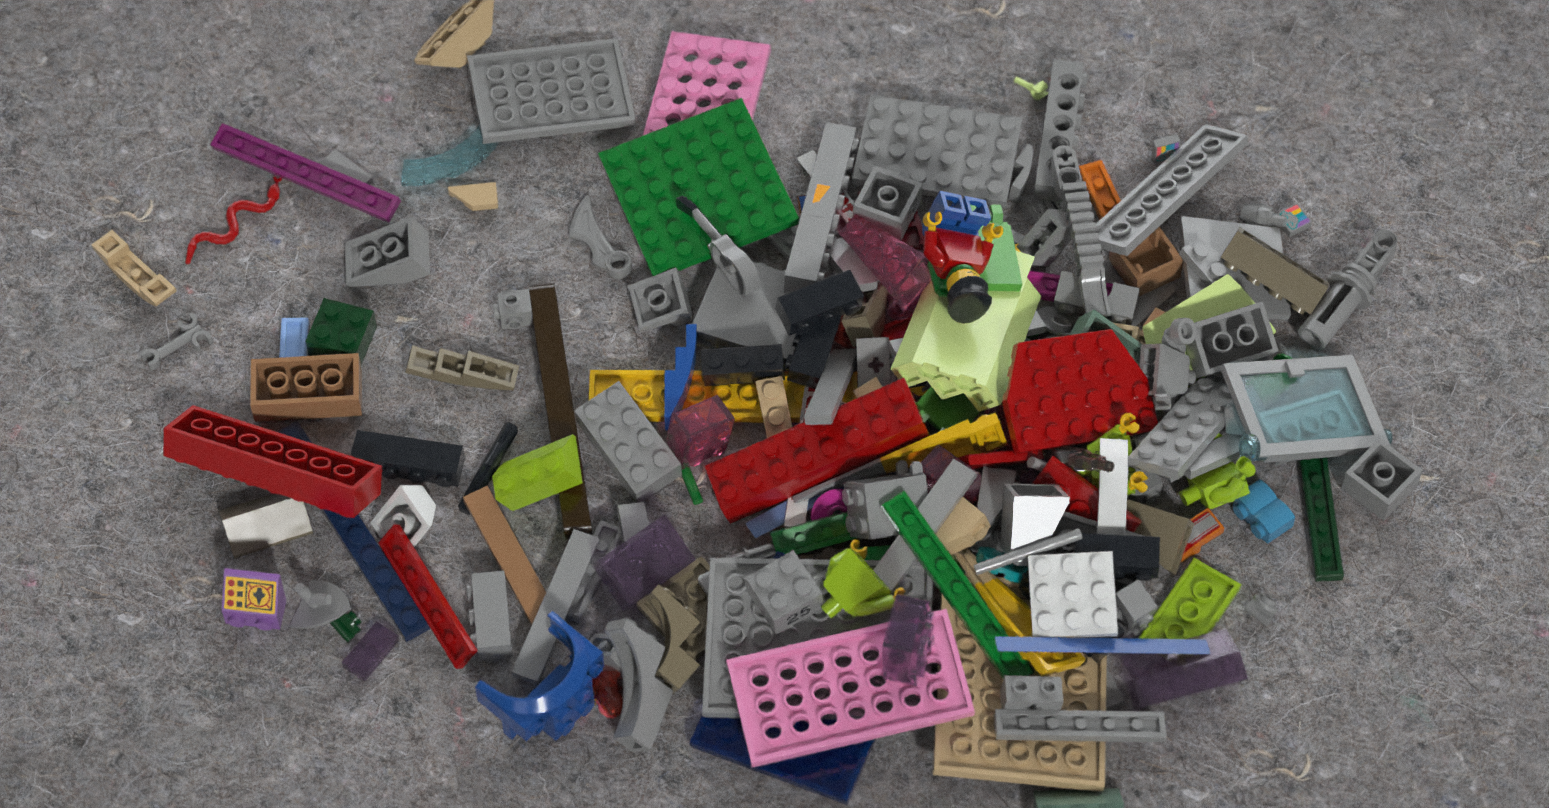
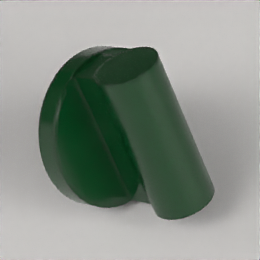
[330,610,362,643]

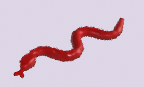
[185,177,282,265]

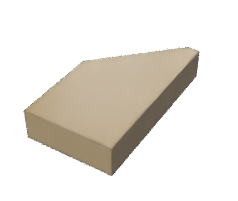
[448,182,498,211]

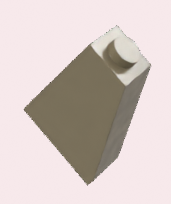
[1127,499,1194,575]

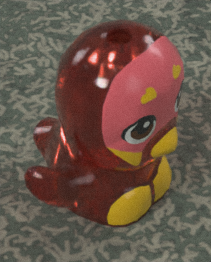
[592,670,623,718]

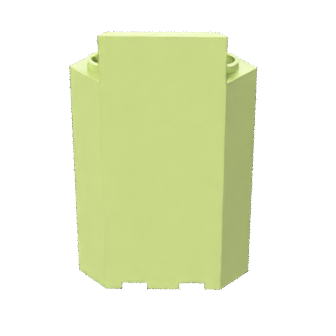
[891,251,1041,411]

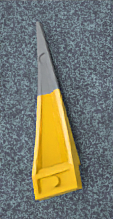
[792,413,1008,503]

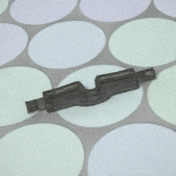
[1042,446,1114,473]

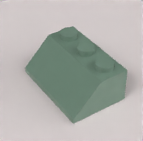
[1033,788,1124,808]

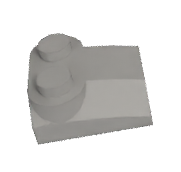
[627,268,692,332]

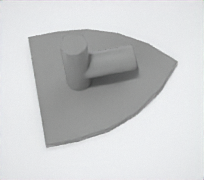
[289,580,351,629]

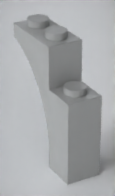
[605,618,673,752]

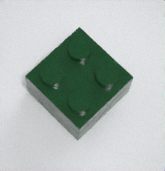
[305,298,377,365]

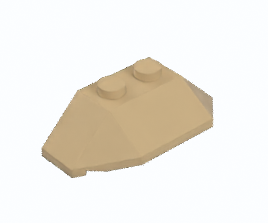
[414,0,494,68]

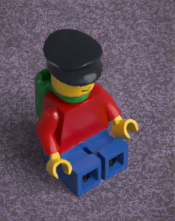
[922,191,1003,324]

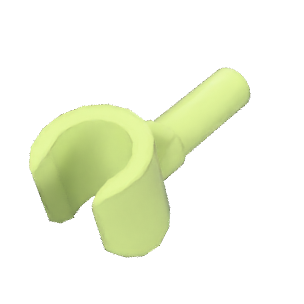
[1014,77,1049,100]

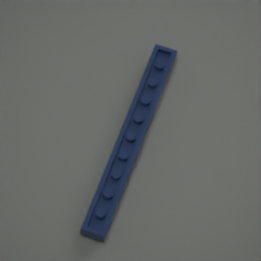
[276,420,430,642]

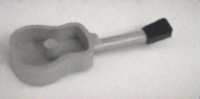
[676,195,760,298]

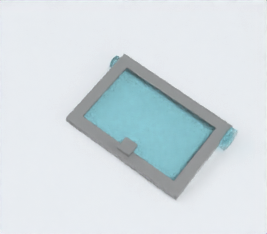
[1220,355,1393,463]

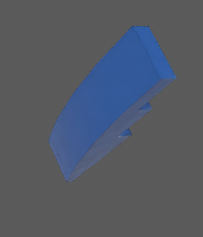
[664,324,697,431]

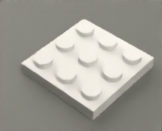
[1028,551,1118,638]

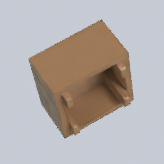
[1109,227,1183,296]

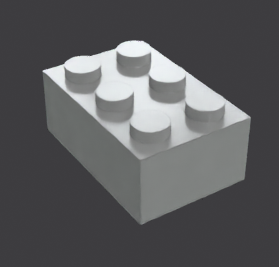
[1186,301,1279,378]

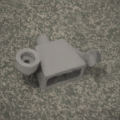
[1139,318,1196,410]

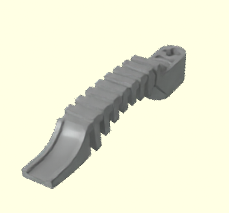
[1050,145,1111,317]

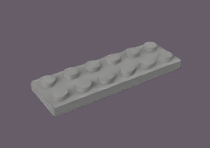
[1128,377,1233,480]

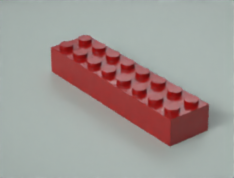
[705,378,930,524]
[163,405,382,518]

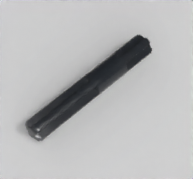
[458,422,518,515]

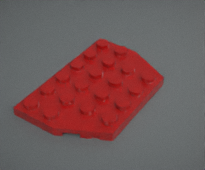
[1002,329,1158,455]

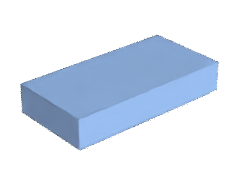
[279,318,309,358]

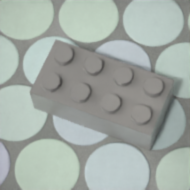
[574,381,682,503]

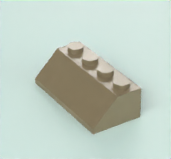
[1221,227,1329,315]

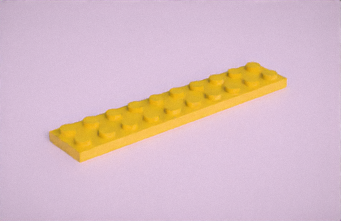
[589,370,857,423]

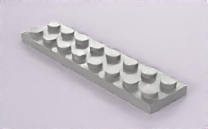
[1096,124,1249,256]

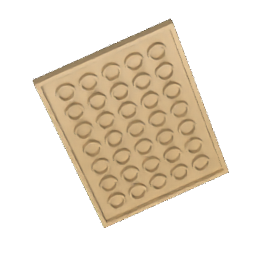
[933,574,1107,792]

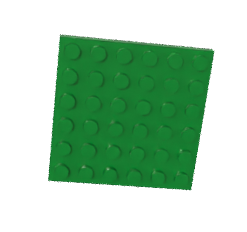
[598,98,800,276]

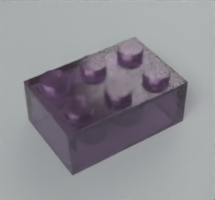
[592,514,696,610]
[882,594,934,686]

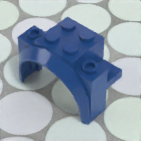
[475,611,604,742]

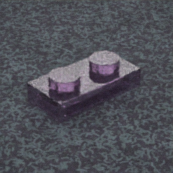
[342,621,399,681]

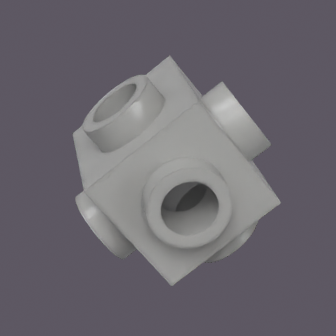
[493,289,533,329]

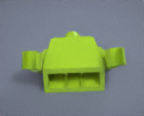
[1179,433,1256,509]

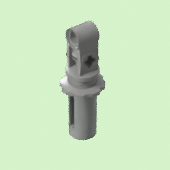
[1298,230,1398,350]

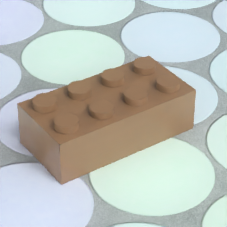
[250,353,362,422]

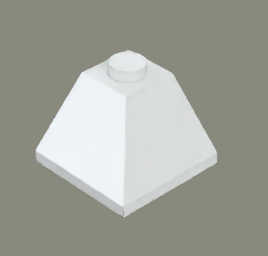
[370,485,436,547]

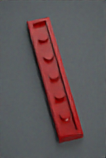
[378,525,478,669]

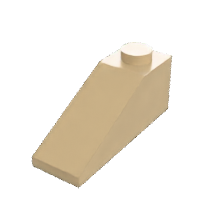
[917,497,991,561]

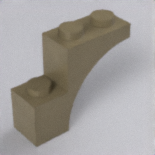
[645,585,700,695]

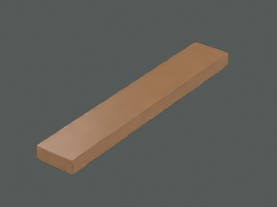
[463,486,546,626]

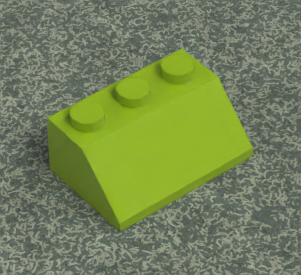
[492,434,583,511]

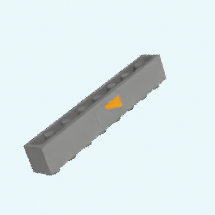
[783,122,860,293]

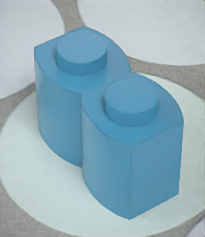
[1233,479,1295,543]

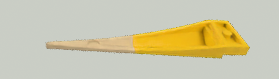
[954,548,1086,676]

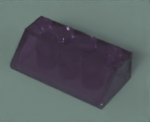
[1119,628,1248,711]

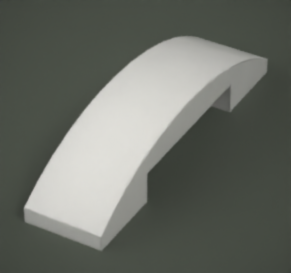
[1097,438,1128,535]

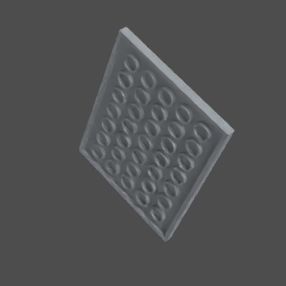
[702,558,933,720]

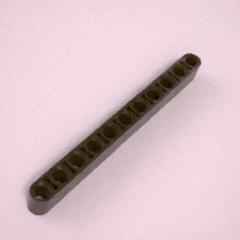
[528,283,593,539]

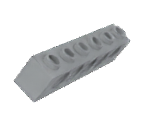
[1034,59,1088,202]

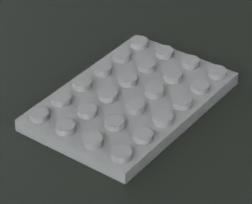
[467,38,636,144]
[852,95,1023,208]

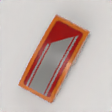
[1181,508,1224,563]

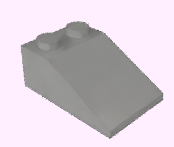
[345,217,430,287]

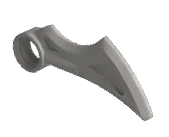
[569,195,632,279]

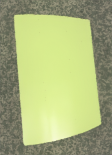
[1143,274,1276,387]

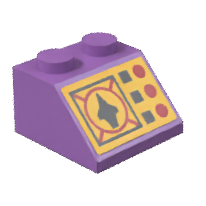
[222,568,286,631]

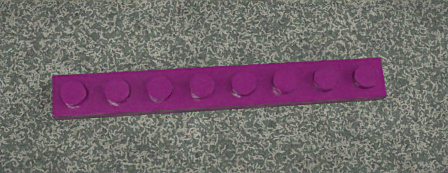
[210,123,401,223]

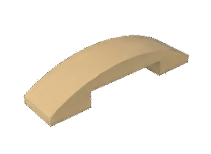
[92,230,177,306]

